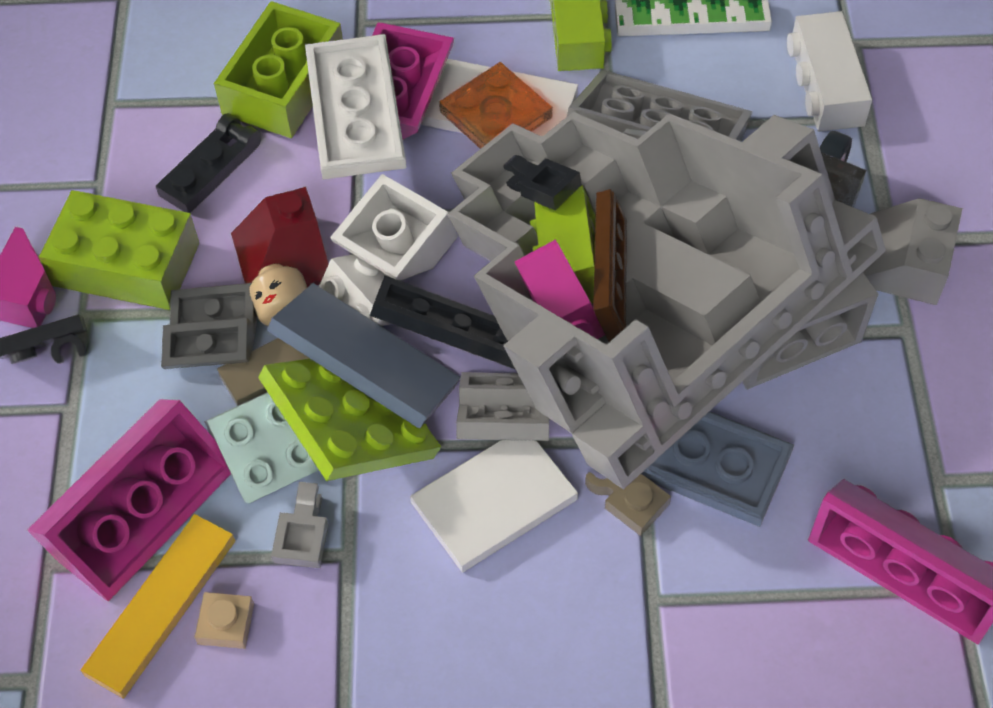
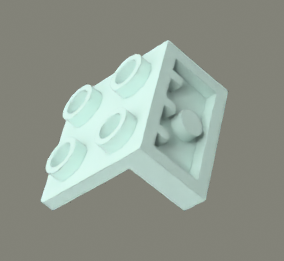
[204,392,319,503]

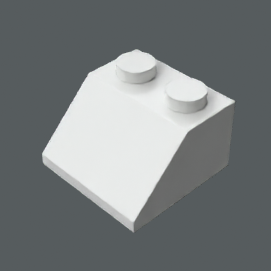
[330,174,458,281]

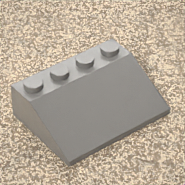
[567,70,752,141]

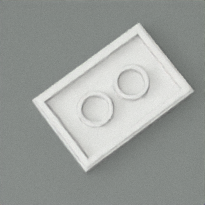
[410,440,578,573]

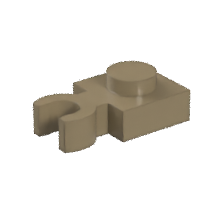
[585,472,671,536]

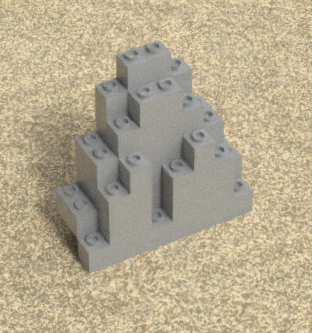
[447,112,886,489]

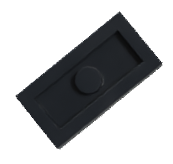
[0,314,88,364]

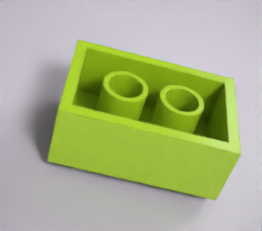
[214,1,343,139]
[39,190,200,310]

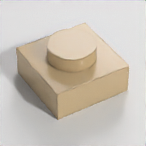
[194,592,254,649]

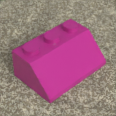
[372,22,454,140]

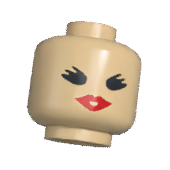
[249,264,307,326]

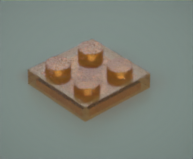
[439,62,553,149]

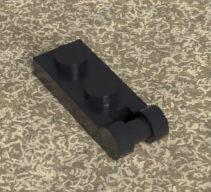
[155,113,262,213]

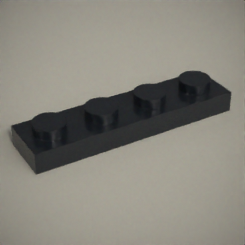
[369,275,516,370]

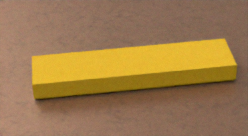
[80,514,235,699]

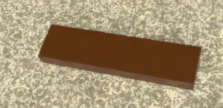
[593,189,627,342]

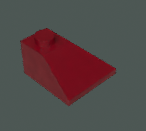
[231,187,329,288]

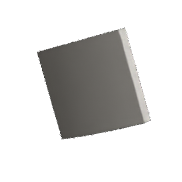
[456,372,549,441]

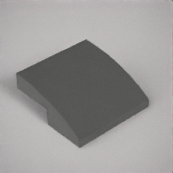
[161,283,257,369]

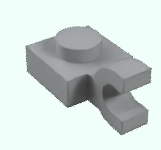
[271,482,329,568]

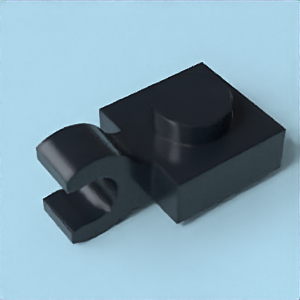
[503,155,582,210]

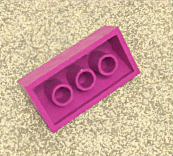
[27,399,231,601]
[808,479,993,645]

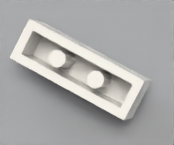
[787,11,872,132]

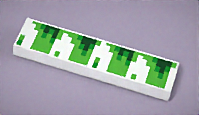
[615,0,772,36]

